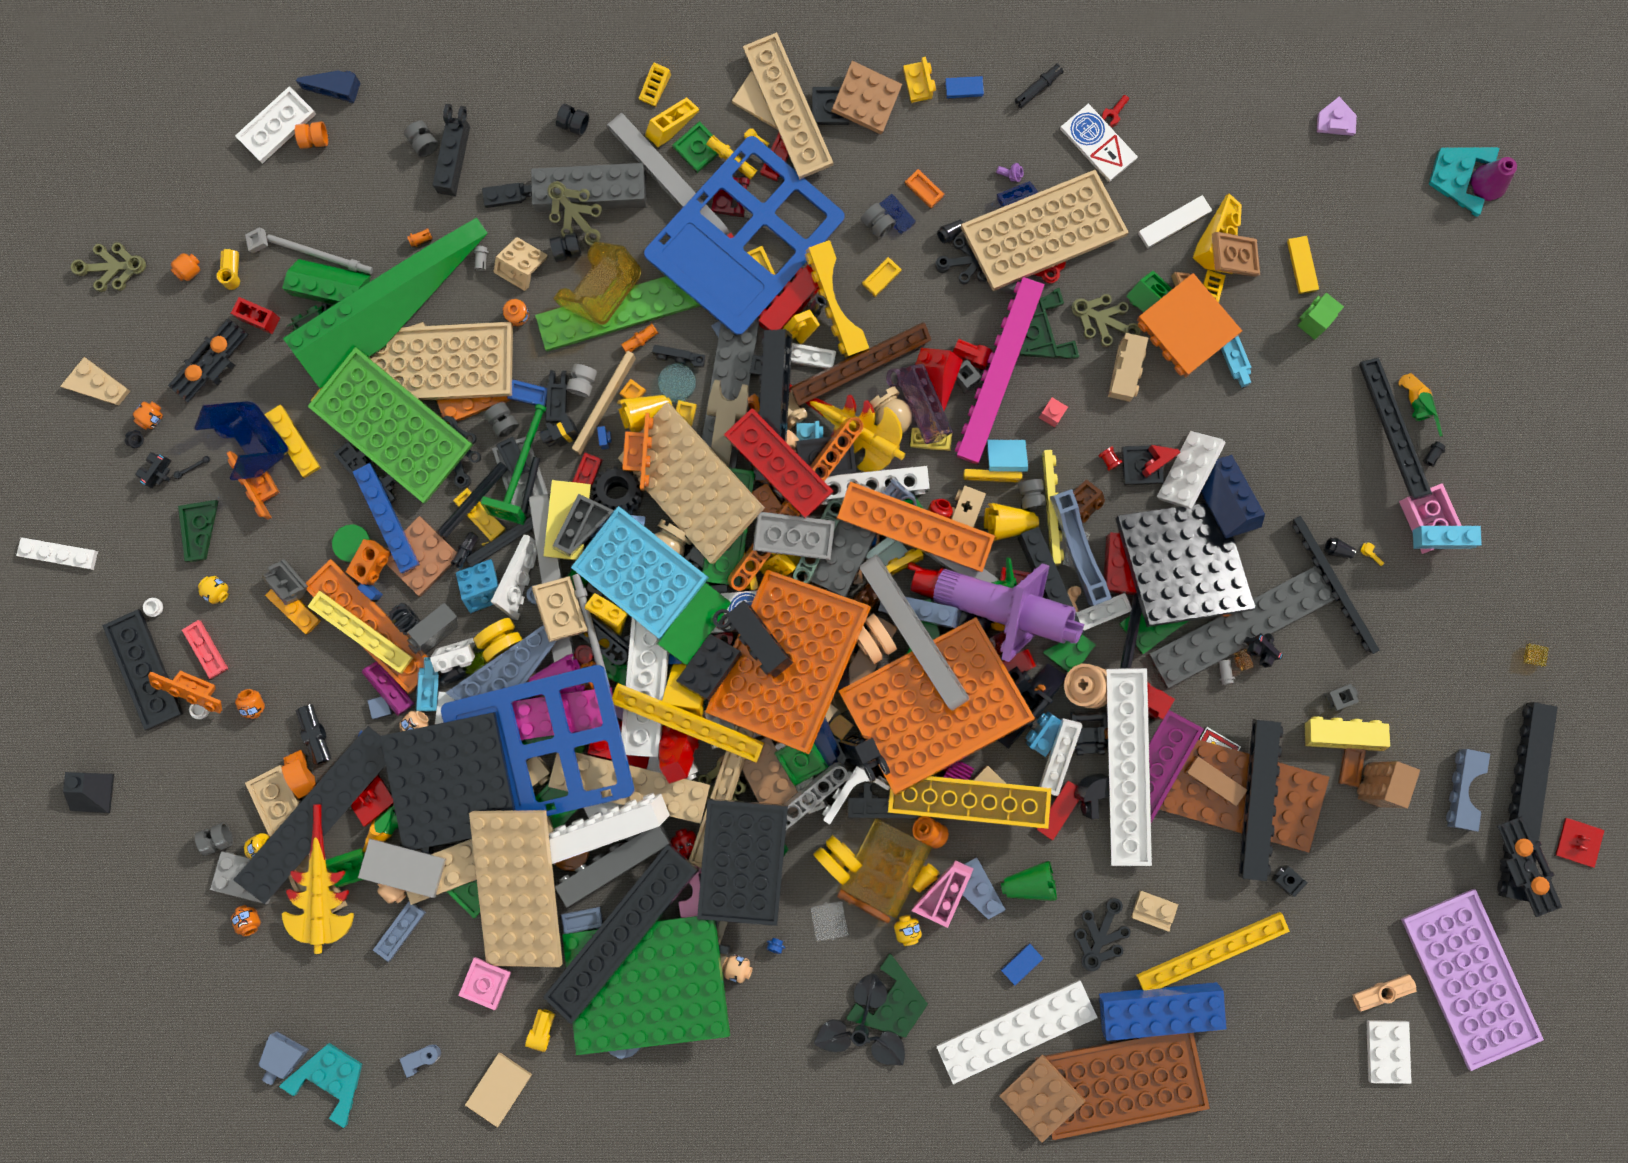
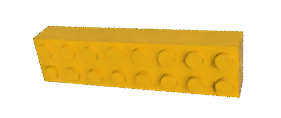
[888,776,1051,829]

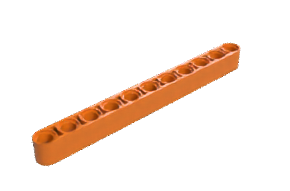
[728,417,863,591]

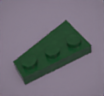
[178,500,219,563]

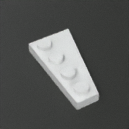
[491,535,537,620]

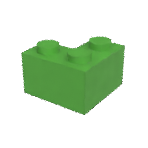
[1297,293,1344,340]

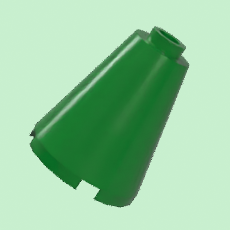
[1001,861,1057,901]

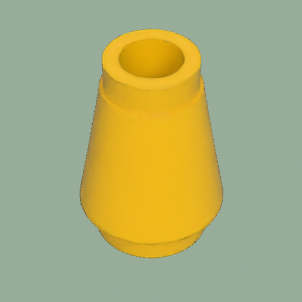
[912,863,940,893]

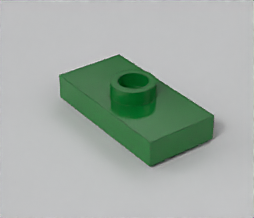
[602,654,627,686]

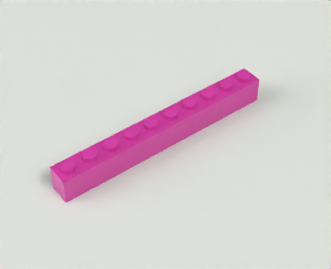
[955,277,1045,465]

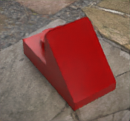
[1142,445,1181,478]

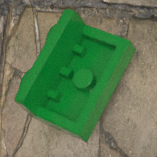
[326,849,365,888]

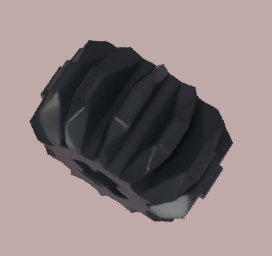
[389,603,421,636]

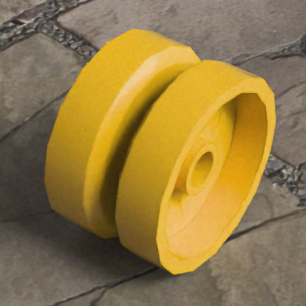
[473,618,523,663]
[813,835,863,885]

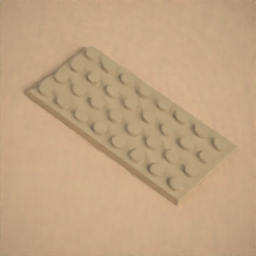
[961,170,1129,291]
[369,322,513,400]
[618,402,765,564]
[469,810,563,967]

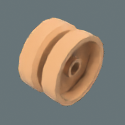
[857,614,897,664]
[1064,664,1107,709]

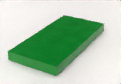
[656,583,732,666]

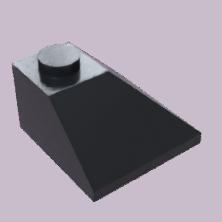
[63,772,114,813]

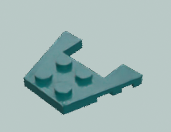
[1429,147,1500,217]
[279,1043,363,1128]

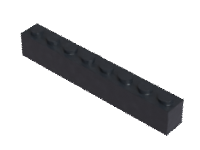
[754,329,793,484]
[1238,719,1283,881]

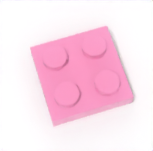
[458,957,511,1010]

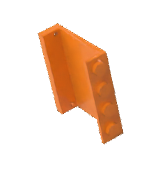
[1137,273,1242,378]

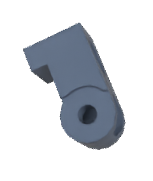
[400,1044,441,1078]

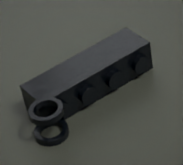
[433,103,470,196]
[713,600,794,678]
[838,733,890,782]

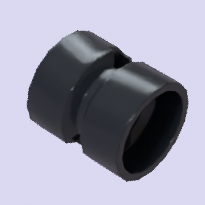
[556,103,590,136]
[550,232,582,262]

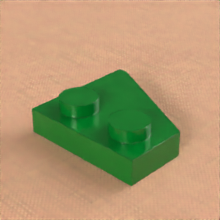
[1042,635,1096,672]

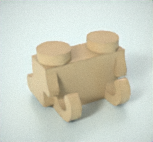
[787,392,807,430]

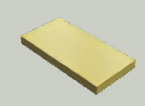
[543,480,591,560]

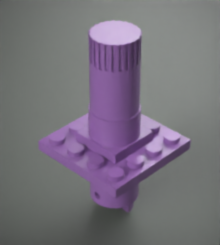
[933,564,1084,662]

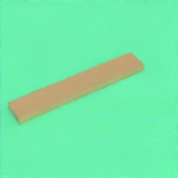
[572,351,636,456]

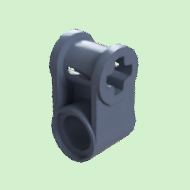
[880,478,917,506]

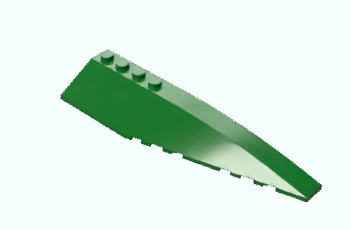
[283,218,488,389]

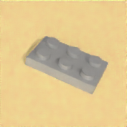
[210,851,270,904]

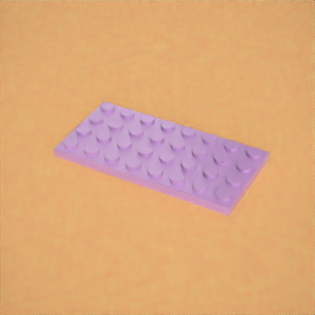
[1401,889,1544,1071]

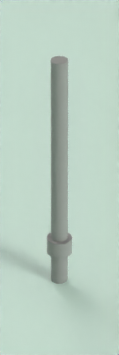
[267,234,373,275]
[572,574,610,686]

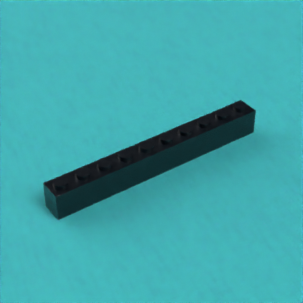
[1497,702,1558,902]

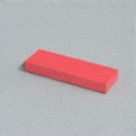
[182,620,228,679]

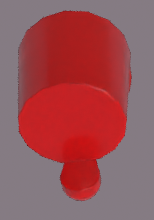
[907,562,944,599]

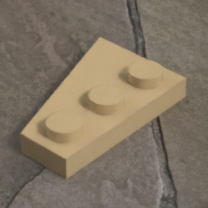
[60,357,130,406]

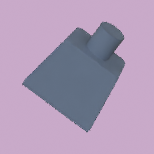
[259,1031,309,1085]

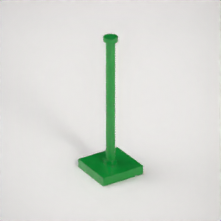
[481,404,546,525]

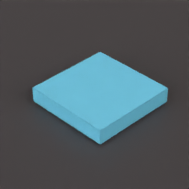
[987,440,1028,472]

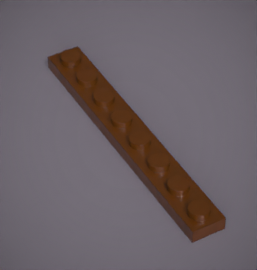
[790,322,931,405]

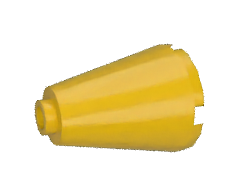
[617,395,672,432]
[984,503,1039,541]

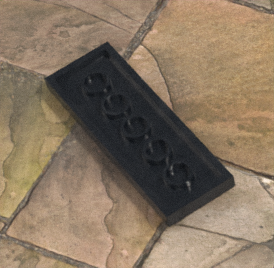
[102,609,183,730]

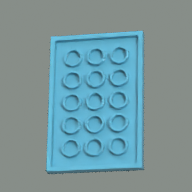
[571,506,709,639]

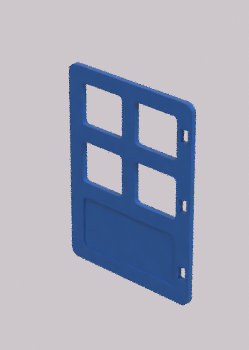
[644,136,845,335]
[441,665,634,816]

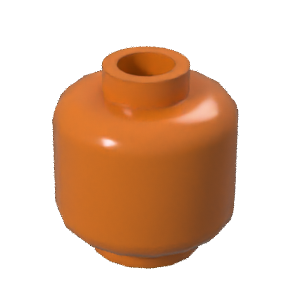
[171,253,200,281]

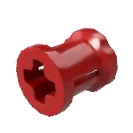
[1098,447,1123,471]

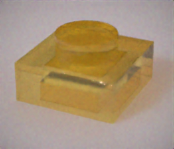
[1523,643,1549,667]

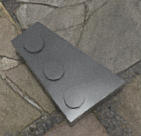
[553,494,614,557]

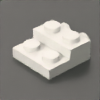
[430,638,475,673]

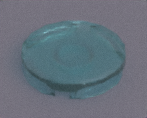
[658,364,696,401]

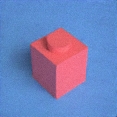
[1039,397,1068,428]

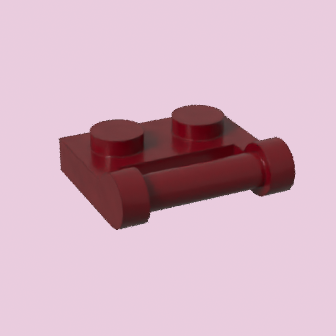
[711,177,750,217]

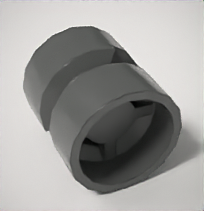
[404,121,438,157]
[861,203,896,239]
[484,402,519,438]
[1018,479,1047,511]
[195,822,233,856]

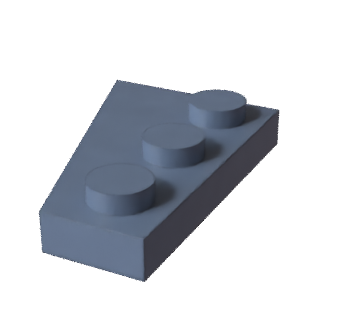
[963,857,1005,919]

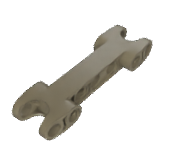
[707,380,749,467]

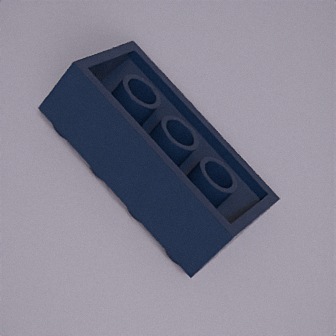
[1201,455,1265,539]

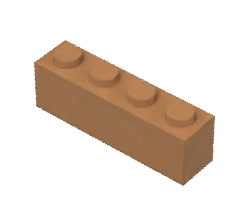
[849,617,898,684]

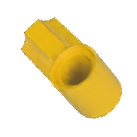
[217,249,240,290]
[525,1008,555,1052]

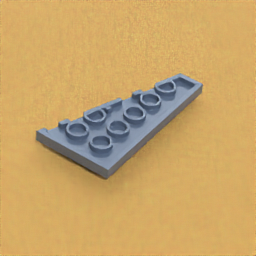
[446,625,558,701]

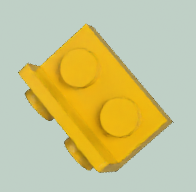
[903,57,936,103]
[783,310,820,344]
[760,553,796,576]

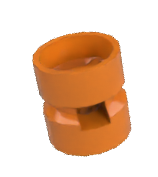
[295,121,328,149]
[912,816,949,848]

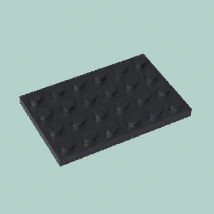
[697,798,788,926]

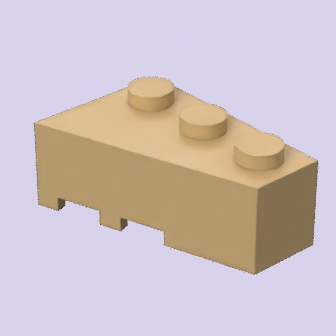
[1108,333,1148,402]

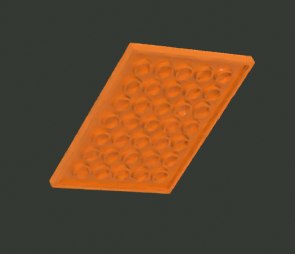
[705,570,871,754]
[839,617,1035,795]

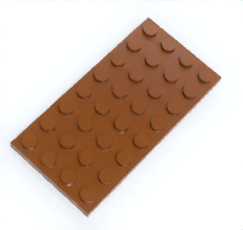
[1159,739,1329,853]
[1035,1033,1210,1140]

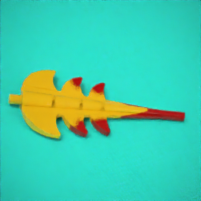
[789,384,905,472]
[282,804,354,954]

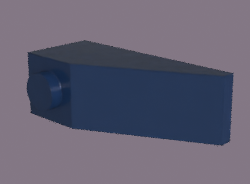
[296,70,361,103]

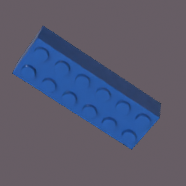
[1099,982,1226,1041]

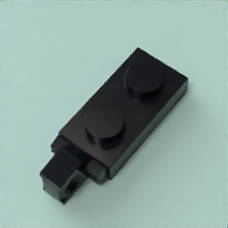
[482,183,532,208]
[652,345,706,367]

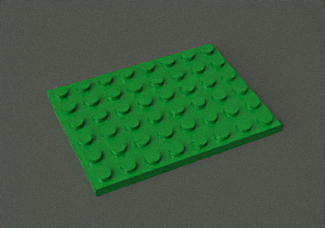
[562,916,730,1055]

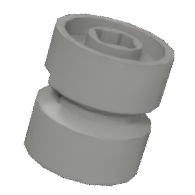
[566,364,597,397]

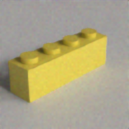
[1305,717,1390,751]

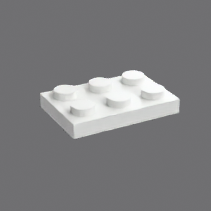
[1367,1020,1411,1084]

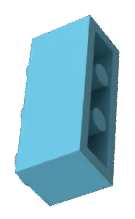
[1413,526,1482,549]

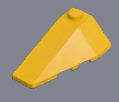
[1193,194,1241,274]

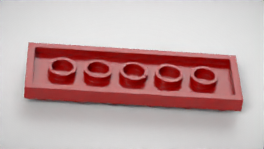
[724,408,833,519]

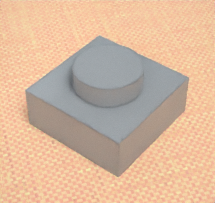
[245,227,268,253]

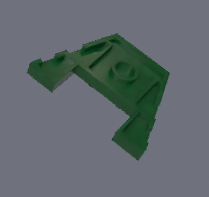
[1019,288,1080,359]
[846,953,928,1038]

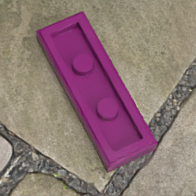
[362,661,414,716]

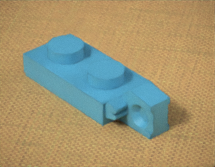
[1221,336,1251,388]
[416,657,439,711]

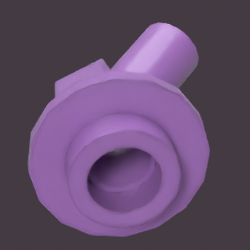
[996,163,1024,182]

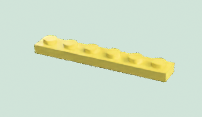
[1042,450,1064,566]
[308,591,413,674]

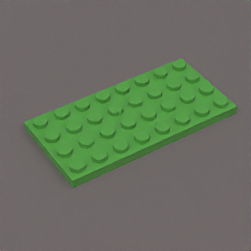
[308,347,473,503]

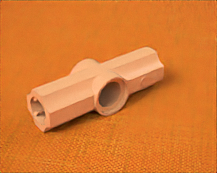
[1352,974,1417,1012]

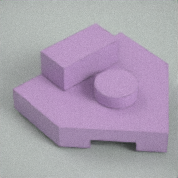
[1316,96,1357,136]

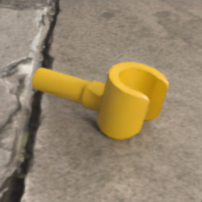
[744,129,770,147]
[1361,543,1384,566]

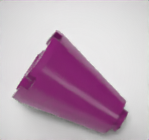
[1470,157,1517,201]
[529,654,584,696]

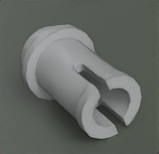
[474,246,489,271]
[1218,660,1235,685]

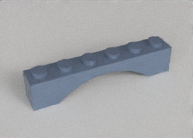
[1050,489,1112,606]

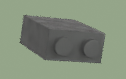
[407,603,458,656]

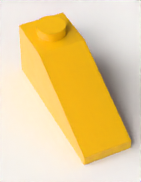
[645,97,700,147]

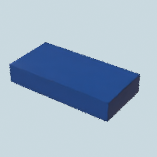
[945,76,984,98]
[507,379,547,406]
[1001,943,1044,985]

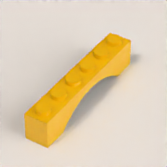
[805,240,869,358]

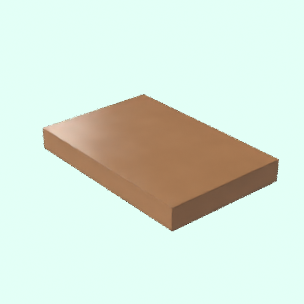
[1212,232,1260,277]

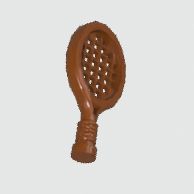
[837,889,891,923]

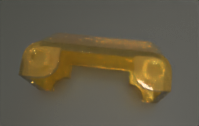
[553,242,641,325]

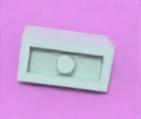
[865,538,907,566]

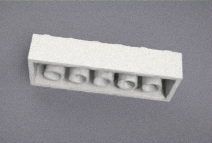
[549,793,670,864]

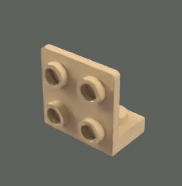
[494,237,547,291]

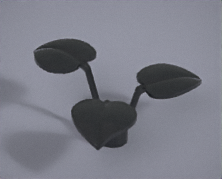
[814,974,905,1066]

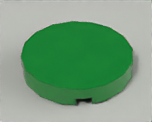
[332,524,371,562]

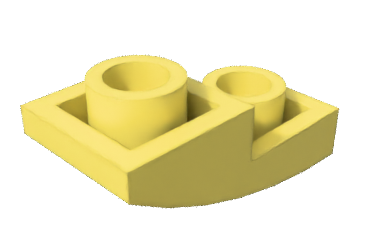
[910,428,952,451]

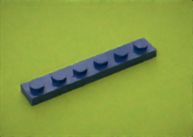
[353,463,420,574]

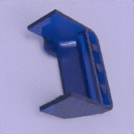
[194,401,288,481]

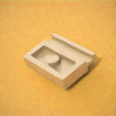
[1131,890,1178,932]

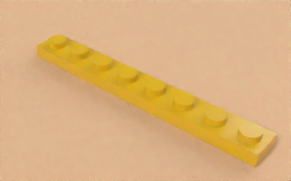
[612,683,764,763]
[1136,912,1290,990]

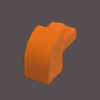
[281,750,316,798]

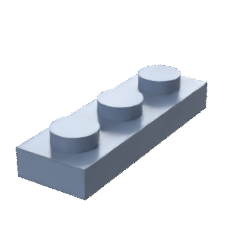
[373,901,426,962]

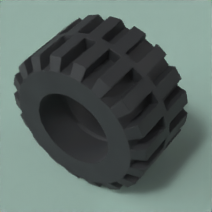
[592,466,642,515]

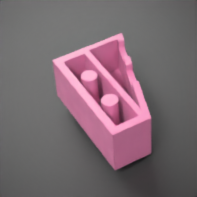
[912,860,973,928]

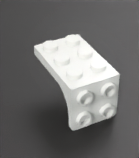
[822,766,890,824]

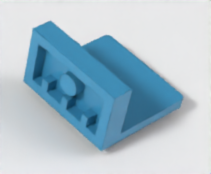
[456,559,499,613]
[1025,711,1061,757]

